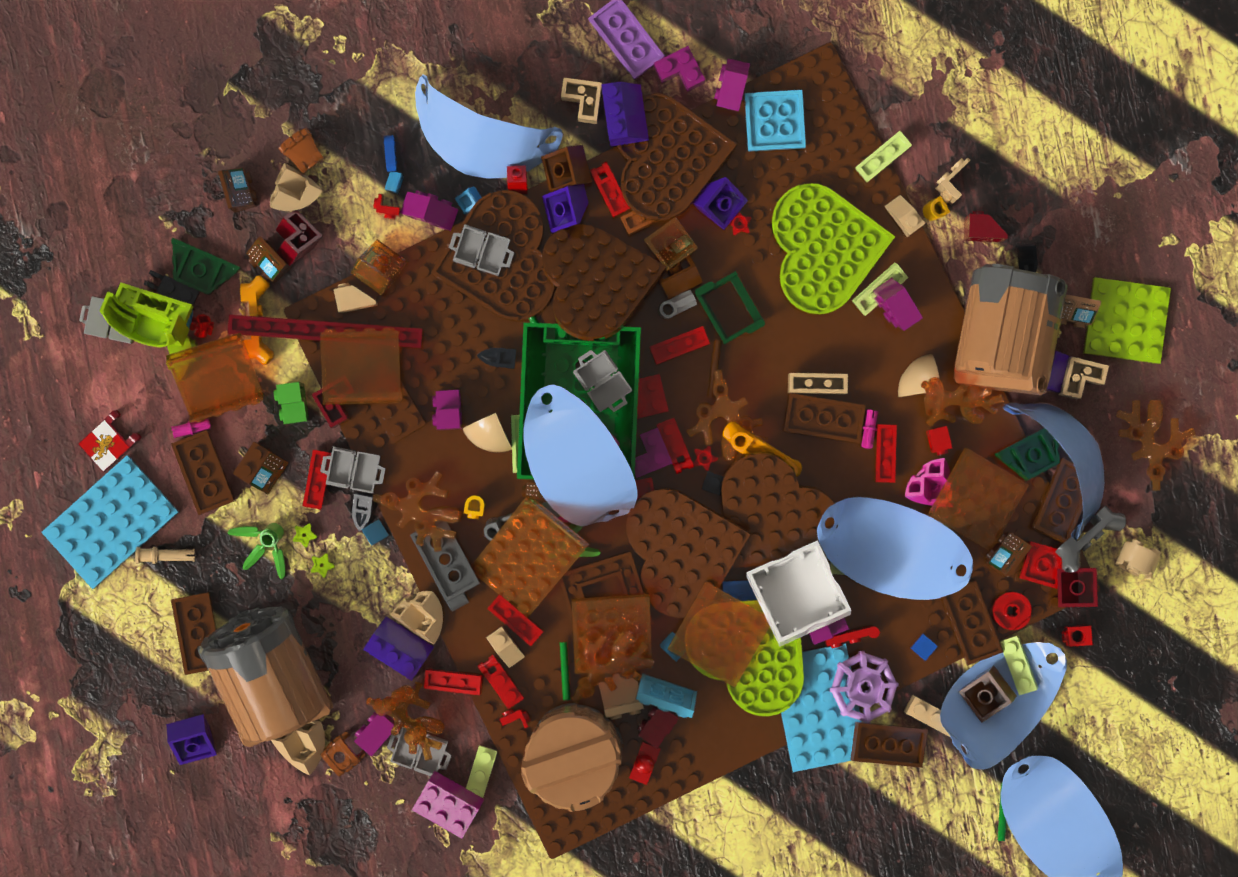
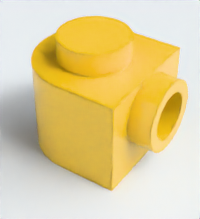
[923,196,950,221]
[464,496,485,519]

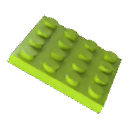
[1083,277,1171,364]

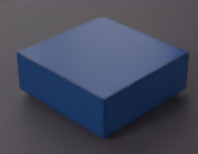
[910,633,938,661]

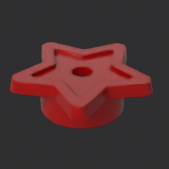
[729,212,752,235]
[693,446,718,471]

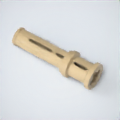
[135,547,195,564]

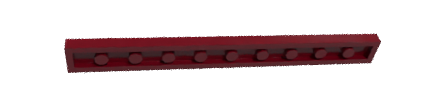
[228,314,423,348]

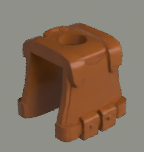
[278,128,324,174]
[320,731,366,777]

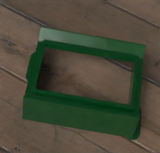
[695,271,765,345]

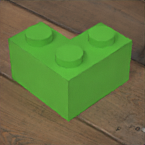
[274,382,309,424]

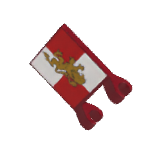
[78,410,142,472]

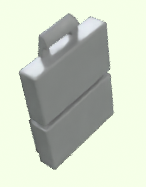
[449,225,514,276]
[79,296,134,344]
[573,350,632,412]
[320,447,385,493]
[387,725,451,776]

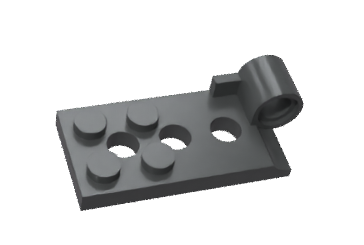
[410,516,480,612]

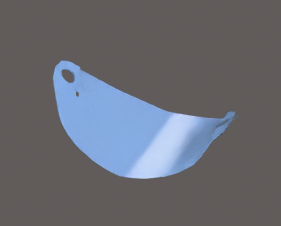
[415,74,563,178]
[524,385,637,526]
[1002,403,1105,541]
[817,497,973,600]
[940,642,1067,770]
[1001,756,1123,877]

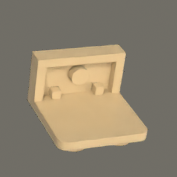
[935,158,970,205]
[598,670,644,720]

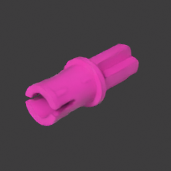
[861,410,878,449]
[171,419,211,438]

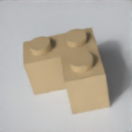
[561,78,602,124]
[1058,357,1109,399]

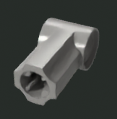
[658,290,697,319]

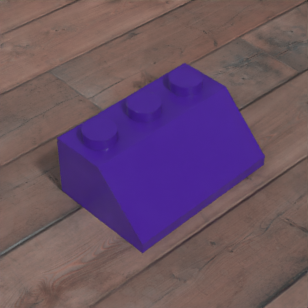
[601,82,649,146]
[363,616,434,681]

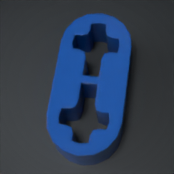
[384,135,397,172]

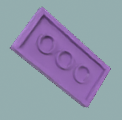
[588,0,665,80]

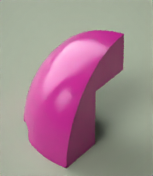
[905,458,953,507]

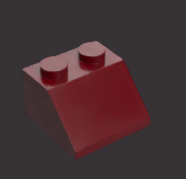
[963,211,1008,243]
[1057,568,1098,607]

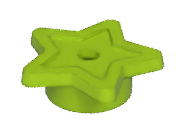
[293,523,317,548]
[311,553,335,578]

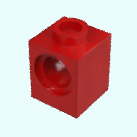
[507,165,528,194]
[926,426,952,456]
[1062,625,1092,647]

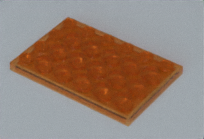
[471,494,589,618]

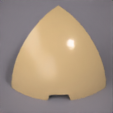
[270,163,322,211]
[898,354,941,397]
[463,413,512,452]
[390,591,443,644]
[271,721,325,775]

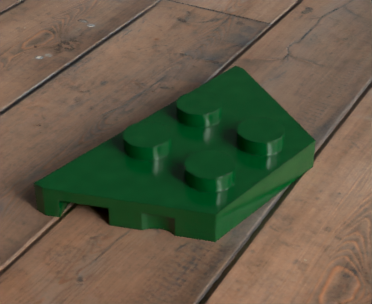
[171,237,241,295]
[995,428,1060,481]

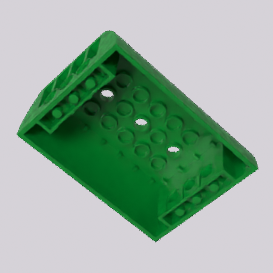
[517,323,641,480]

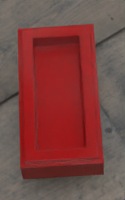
[629,742,661,785]

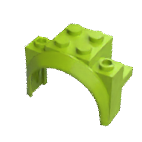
[99,282,193,347]

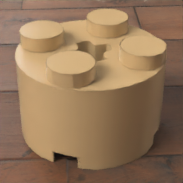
[1115,539,1161,579]

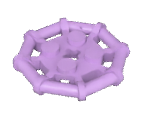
[830,651,899,723]

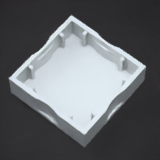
[747,540,851,647]

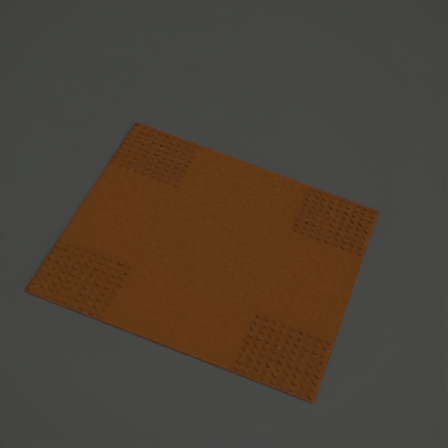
[284,43,1100,859]

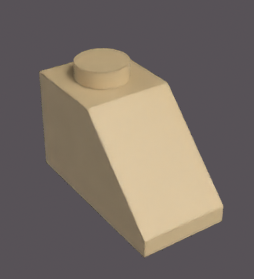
[885,195,925,237]
[334,283,378,313]
[486,626,525,668]

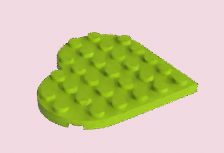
[772,183,895,314]
[685,600,804,716]

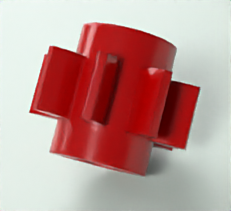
[190,314,214,338]

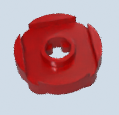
[992,591,1032,630]

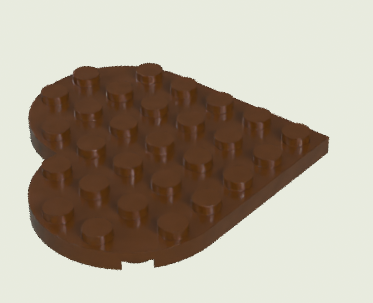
[617,93,737,221]
[431,190,555,320]
[542,224,667,341]
[722,452,838,568]
[626,488,751,618]

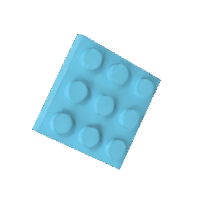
[744,90,806,152]
[636,673,697,718]

